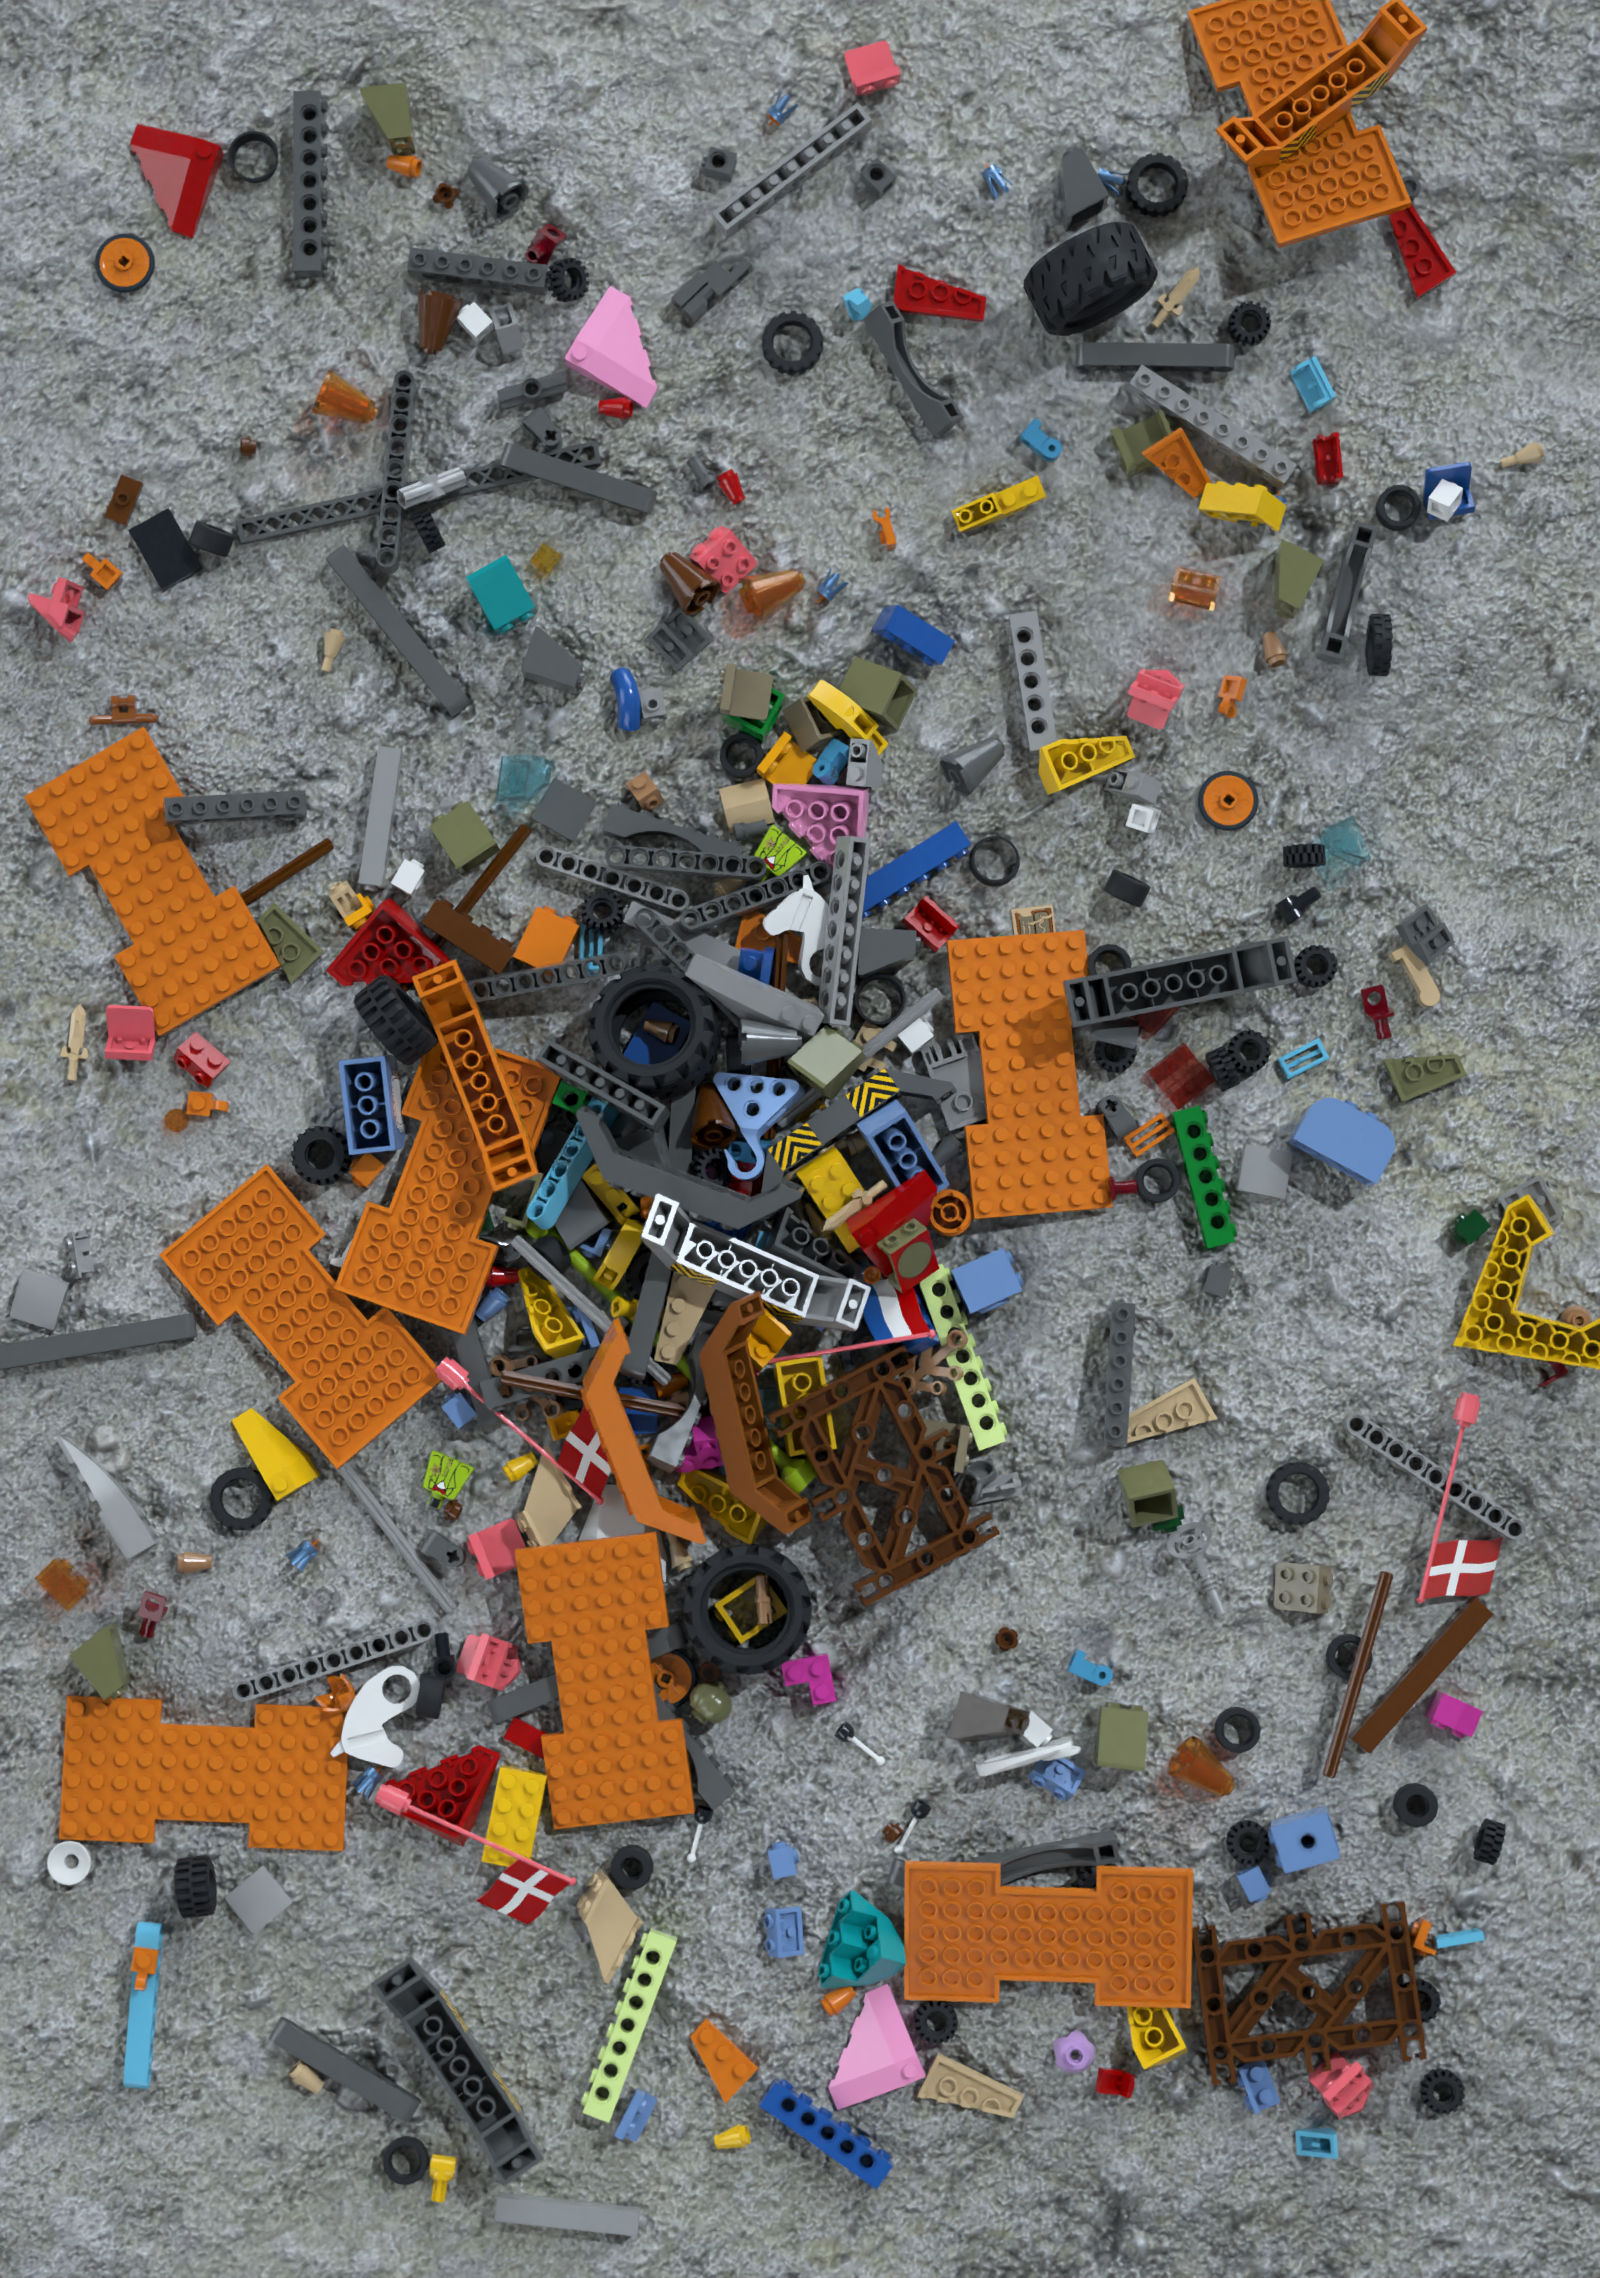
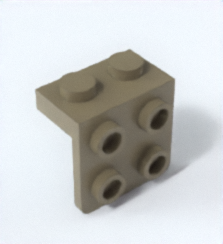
[716,663,773,720]
[919,1418,973,1473]
[1274,1562,1333,1613]

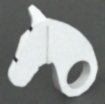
[763,875,829,986]
[330,1665,420,1768]
[975,1736,1081,1777]

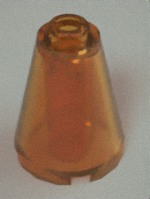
[311,369,378,424]
[738,569,805,622]
[1168,1736,1235,1797]

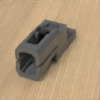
[671,258,752,324]

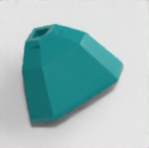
[818,1890,906,1989]

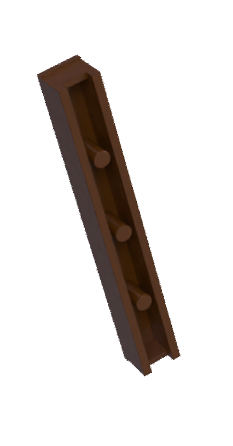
[1348,1596,1493,1754]

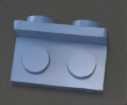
[566,1305,600,1353]
[1027,1758,1086,1801]
[764,1906,804,1958]
[1236,2060,1281,2115]
[614,2088,657,2142]

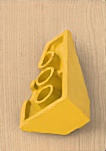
[1039,736,1135,795]
[518,1267,585,1359]
[232,1408,321,1501]
[677,1469,768,1545]
[1127,2007,1188,2070]

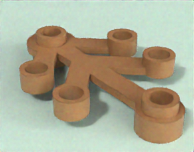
[897,1330,968,1396]
[490,1355,563,1421]

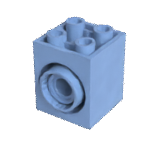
[950,1248,1024,1315]
[1268,1805,1340,1874]

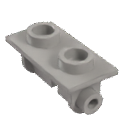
[65,1230,95,1280]
[972,1472,1022,1504]

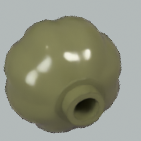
[689,1681,732,1724]

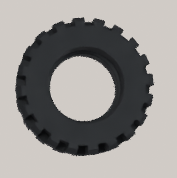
[354,975,438,1065]

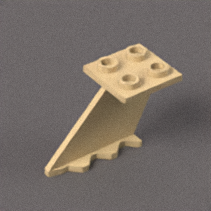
[516,1446,582,1547]
[577,1868,643,1984]

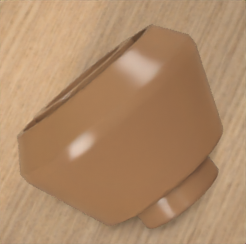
[1560,1305,1592,1328]

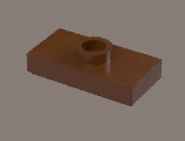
[104,475,144,527]

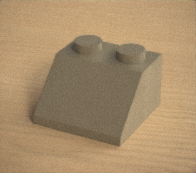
[782,697,846,752]

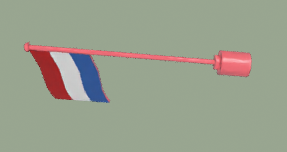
[753,1279,936,1376]

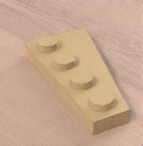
[653,1271,715,1365]
[917,2053,1024,2118]

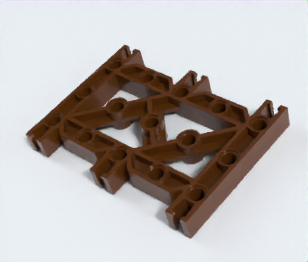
[765,1344,1000,1606]
[1192,1900,1427,2085]

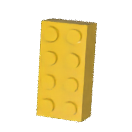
[795,1146,872,1253]
[772,1355,837,1456]
[481,1765,547,1867]

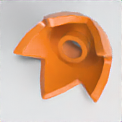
[314,1674,356,1714]

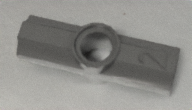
[496,371,569,411]

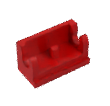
[1312,432,1343,485]

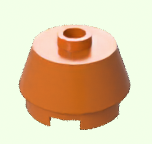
[929,1189,973,1236]

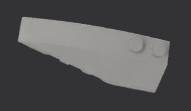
[685,953,824,1045]
[56,1437,159,1560]

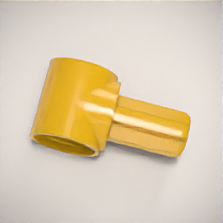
[429,2154,457,2203]

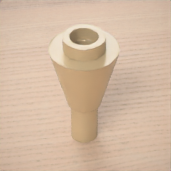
[1500,441,1545,468]
[321,628,347,672]
[714,868,754,898]
[804,1203,835,1242]
[665,1532,694,1572]

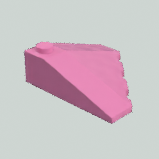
[564,286,658,409]
[772,783,870,876]
[828,1983,926,2110]

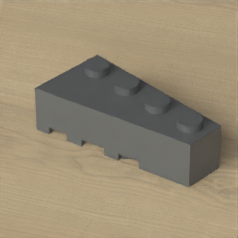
[764,1206,862,1281]

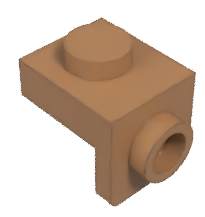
[626,771,664,812]

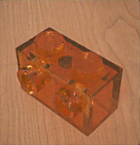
[1169,566,1222,611]
[35,1557,92,1612]

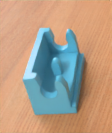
[1290,356,1336,413]

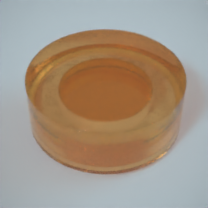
[164,1109,189,1132]

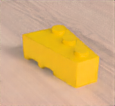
[1198,481,1287,532]

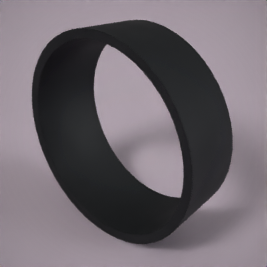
[228,131,278,183]
[969,836,1020,887]
[854,973,906,1024]

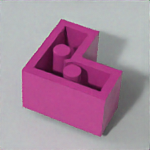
[675,1416,723,1473]
[782,1652,836,1705]
[1425,1690,1483,1739]

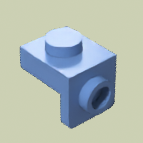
[579,1227,614,1259]

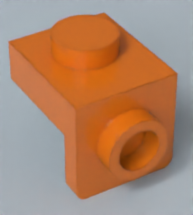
[1410,1917,1436,1957]

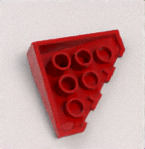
[130,124,224,239]
[326,898,451,986]
[845,1170,938,1279]
[375,1745,501,1847]

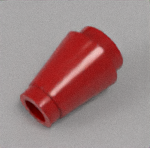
[598,397,633,420]
[716,469,746,505]
[485,1265,519,1288]

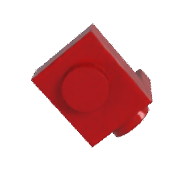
[1095,2067,1135,2098]

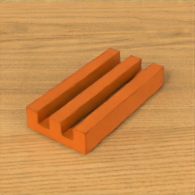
[1123,1112,1175,1158]

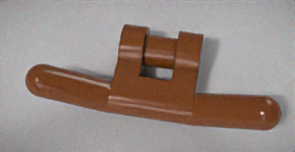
[89,695,158,725]

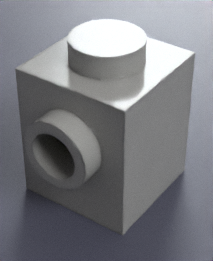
[639,687,667,724]

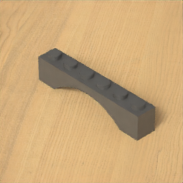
[863,301,964,436]
[1317,521,1378,665]
[602,802,744,872]
[645,1331,710,1473]
[654,1682,736,1809]
[973,1830,1120,1885]

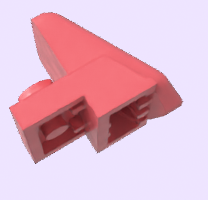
[28,577,85,642]
[1127,668,1185,729]
[456,1633,521,1692]
[1309,2052,1374,2120]

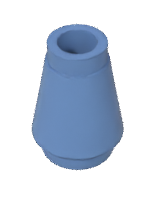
[475,1287,509,1322]

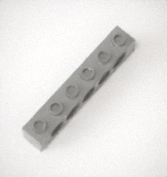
[1005,611,1057,755]

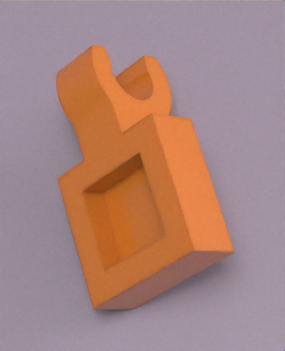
[872,507,896,551]
[82,552,123,591]
[1218,675,1247,718]
[186,1091,229,1117]
[131,1946,160,1991]

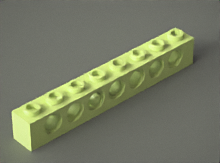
[919,1264,1008,1451]
[580,1928,677,2123]

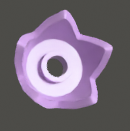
[1054,2030,1095,2074]

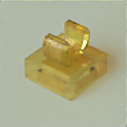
[530,542,562,576]

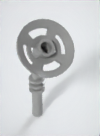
[1167,1522,1226,1616]

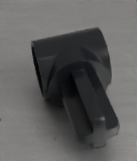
[1275,887,1321,925]
[433,1632,457,1679]

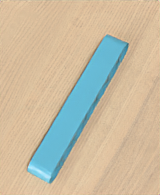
[527,1096,619,1230]
[123,1921,163,2089]

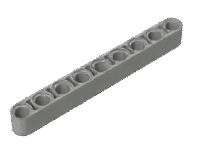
[1343,1414,1526,1540]
[232,1619,436,1702]

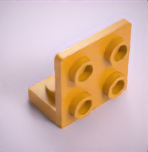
[757,731,817,784]
[747,1307,792,1371]

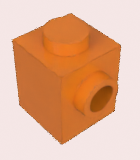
[349,1153,388,1188]

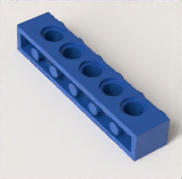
[759,2078,893,2190]

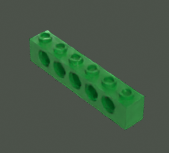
[1170,1106,1237,1250]

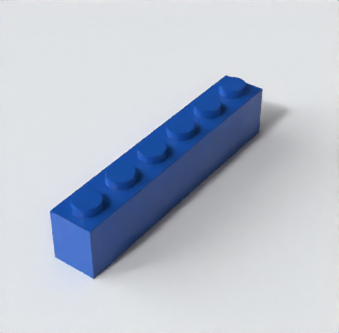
[862,821,971,921]

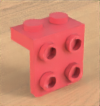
[844,41,901,96]
[688,526,757,593]
[104,1005,156,1061]
[466,1518,526,1580]

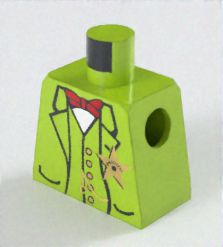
[753,825,807,883]
[423,1450,475,1509]

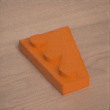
[1141,427,1212,498]
[690,2017,758,2104]

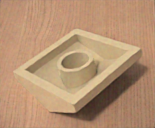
[719,778,775,834]

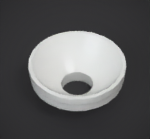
[47,1841,91,1885]

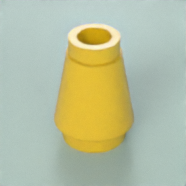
[502,1452,538,1483]
[714,2124,751,2150]

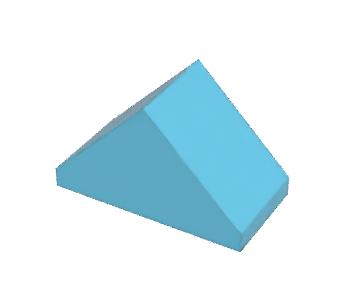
[1295,2127,1338,2159]

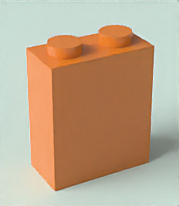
[513,905,580,977]

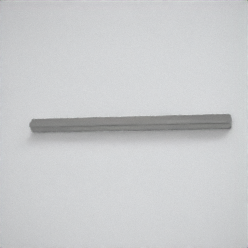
[776,988,943,1128]
[510,1235,672,1386]
[334,1462,457,1614]

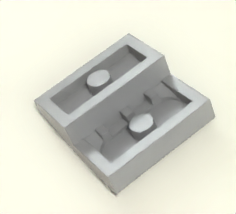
[1235,1144,1293,1199]
[1498,1174,1563,1223]
[10,1269,70,1331]
[224,1866,293,1935]

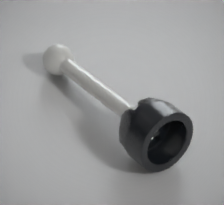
[834,1721,885,1766]
[894,1799,932,1854]
[687,1805,714,1863]

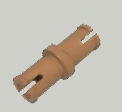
[754,1576,773,1624]

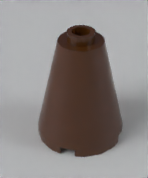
[418,289,464,355]
[660,552,721,616]
[690,1083,737,1150]

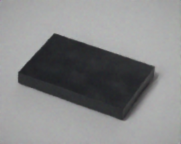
[128,508,203,591]

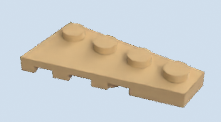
[1127,1378,1217,1443]

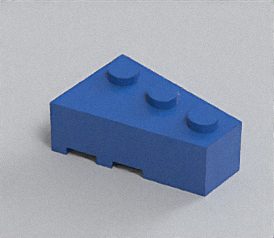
[871,605,955,667]

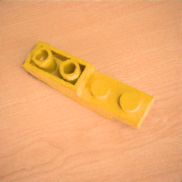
[951,475,1047,533]
[807,680,888,756]

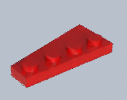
[1387,204,1457,299]
[893,264,986,322]

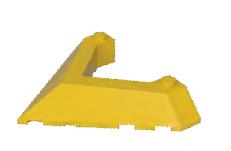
[1453,1194,1600,1370]

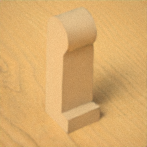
[1389,945,1440,1008]

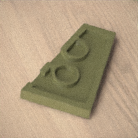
[258,903,325,985]
[1383,1054,1467,1103]

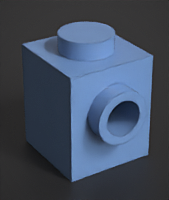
[441,1392,477,1429]
[768,1841,800,1879]
[1235,1864,1272,1903]

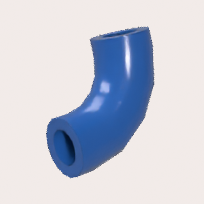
[610,667,641,731]

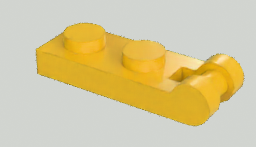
[582,1163,640,1226]

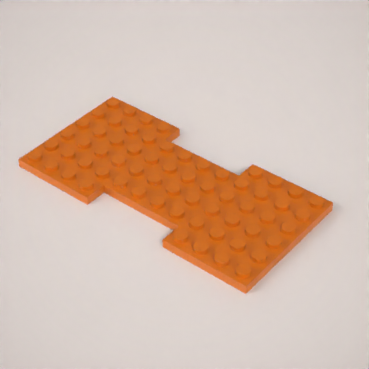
[1187,0,1412,248]
[24,726,282,1037]
[946,930,1113,1220]
[334,1040,562,1335]
[159,1164,442,1470]
[515,1531,695,1829]
[59,1695,349,1851]
[904,1861,1193,2008]

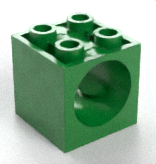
[722,688,785,744]

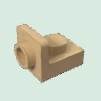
[328,881,363,918]

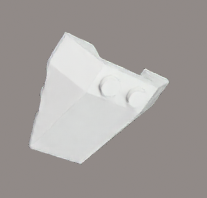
[578,1484,667,1582]

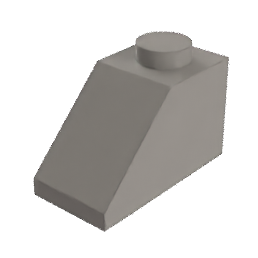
[489,303,525,354]

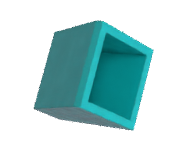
[466,555,537,635]

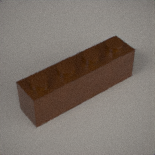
[420,898,515,974]

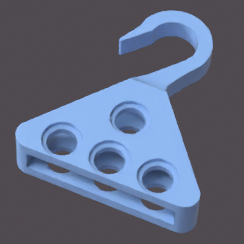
[713,1072,805,1181]

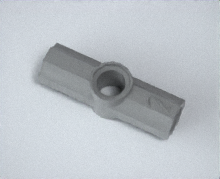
[396,467,466,510]

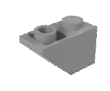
[846,738,883,788]
[1104,768,1162,805]

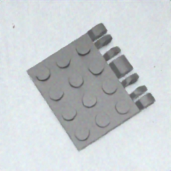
[920,1032,986,1132]

